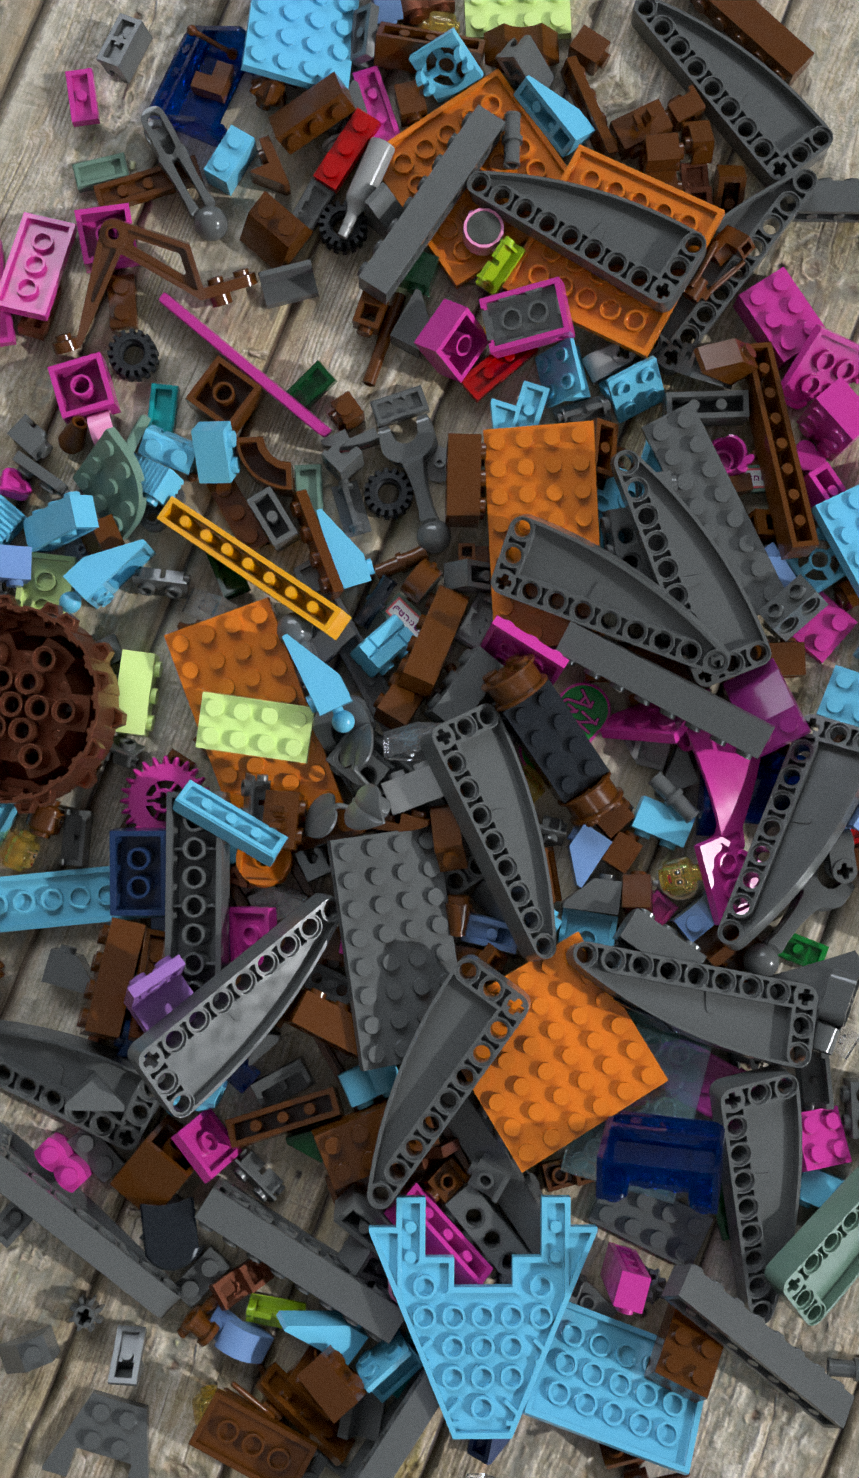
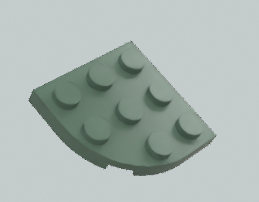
[73,427,147,540]

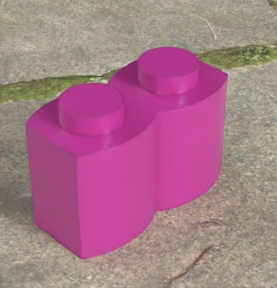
[34,1132,94,1193]

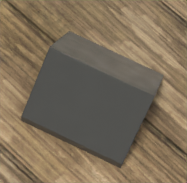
[65,1071,125,1112]

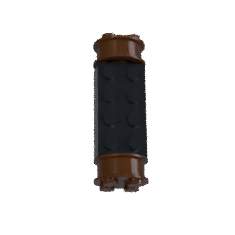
[481,653,624,827]

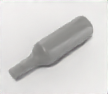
[337,137,395,240]

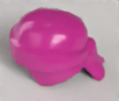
[712,434,755,477]

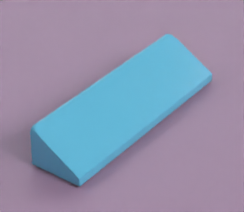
[173,780,288,867]

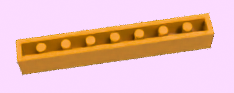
[157,496,352,641]

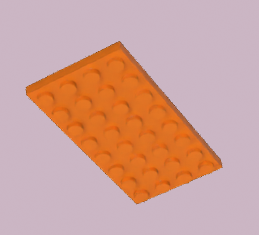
[483,420,605,647]
[164,597,345,821]

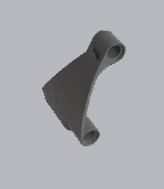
[715,950,859,1056]

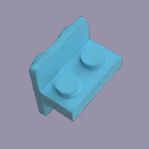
[535,338,591,408]
[598,355,665,423]
[355,1328,423,1403]

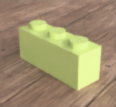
[115,649,163,737]

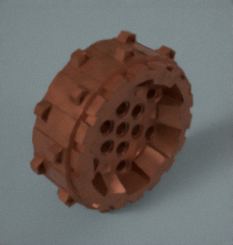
[0,594,127,814]

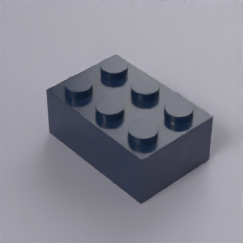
[109,828,166,916]

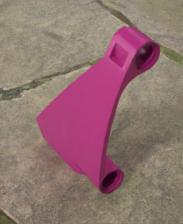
[677,728,761,849]

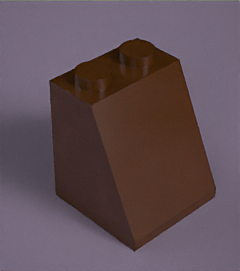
[110,1114,194,1210]

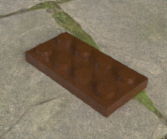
[188,1388,318,1478]

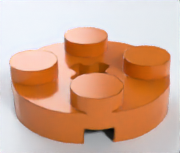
[236,849,293,888]

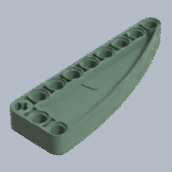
[764,1166,859,1326]

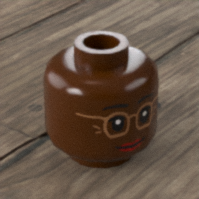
[25,799,66,839]

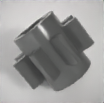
[645,1266,666,1305]
[69,1294,105,1332]

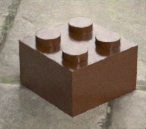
[185,355,265,434]

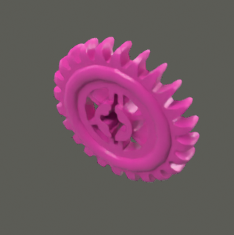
[120,755,210,828]

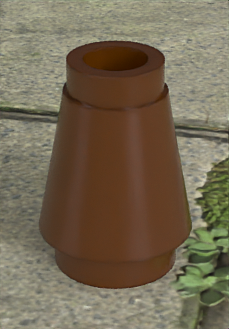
[58,415,88,454]
[445,895,473,937]

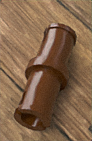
[373,546,430,580]

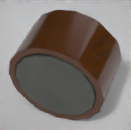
[400,558,444,605]

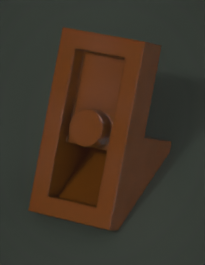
[249,135,291,196]

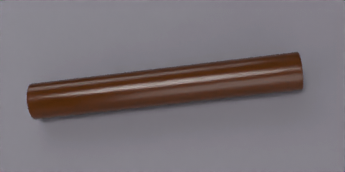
[362,292,406,387]

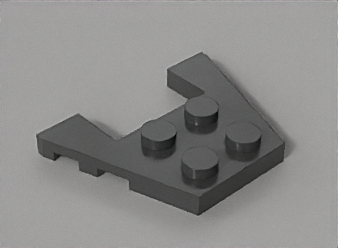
[42,1389,150,1478]

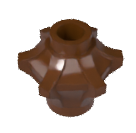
[249,76,287,111]

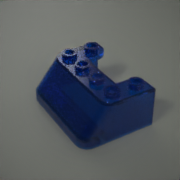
[596,1111,725,1214]

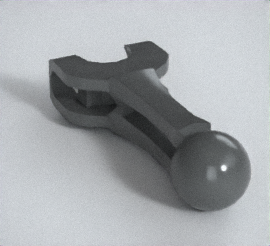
[141,106,228,241]
[378,414,451,554]
[277,612,376,753]
[743,863,855,977]

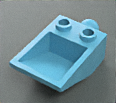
[59,539,156,613]
[282,634,355,733]

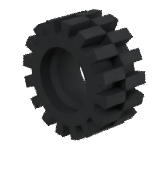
[319,200,368,255]
[107,328,159,382]
[364,468,413,520]

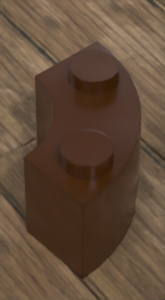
[484,23,560,73]
[236,436,295,497]

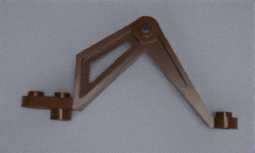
[52,218,258,355]

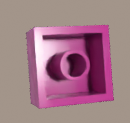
[74,203,140,273]
[414,299,489,383]
[47,352,121,425]

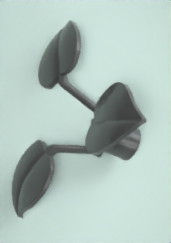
[305,723,391,839]

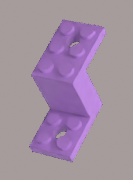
[124,955,196,1076]

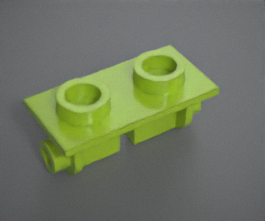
[475,236,526,295]
[246,1293,306,1328]

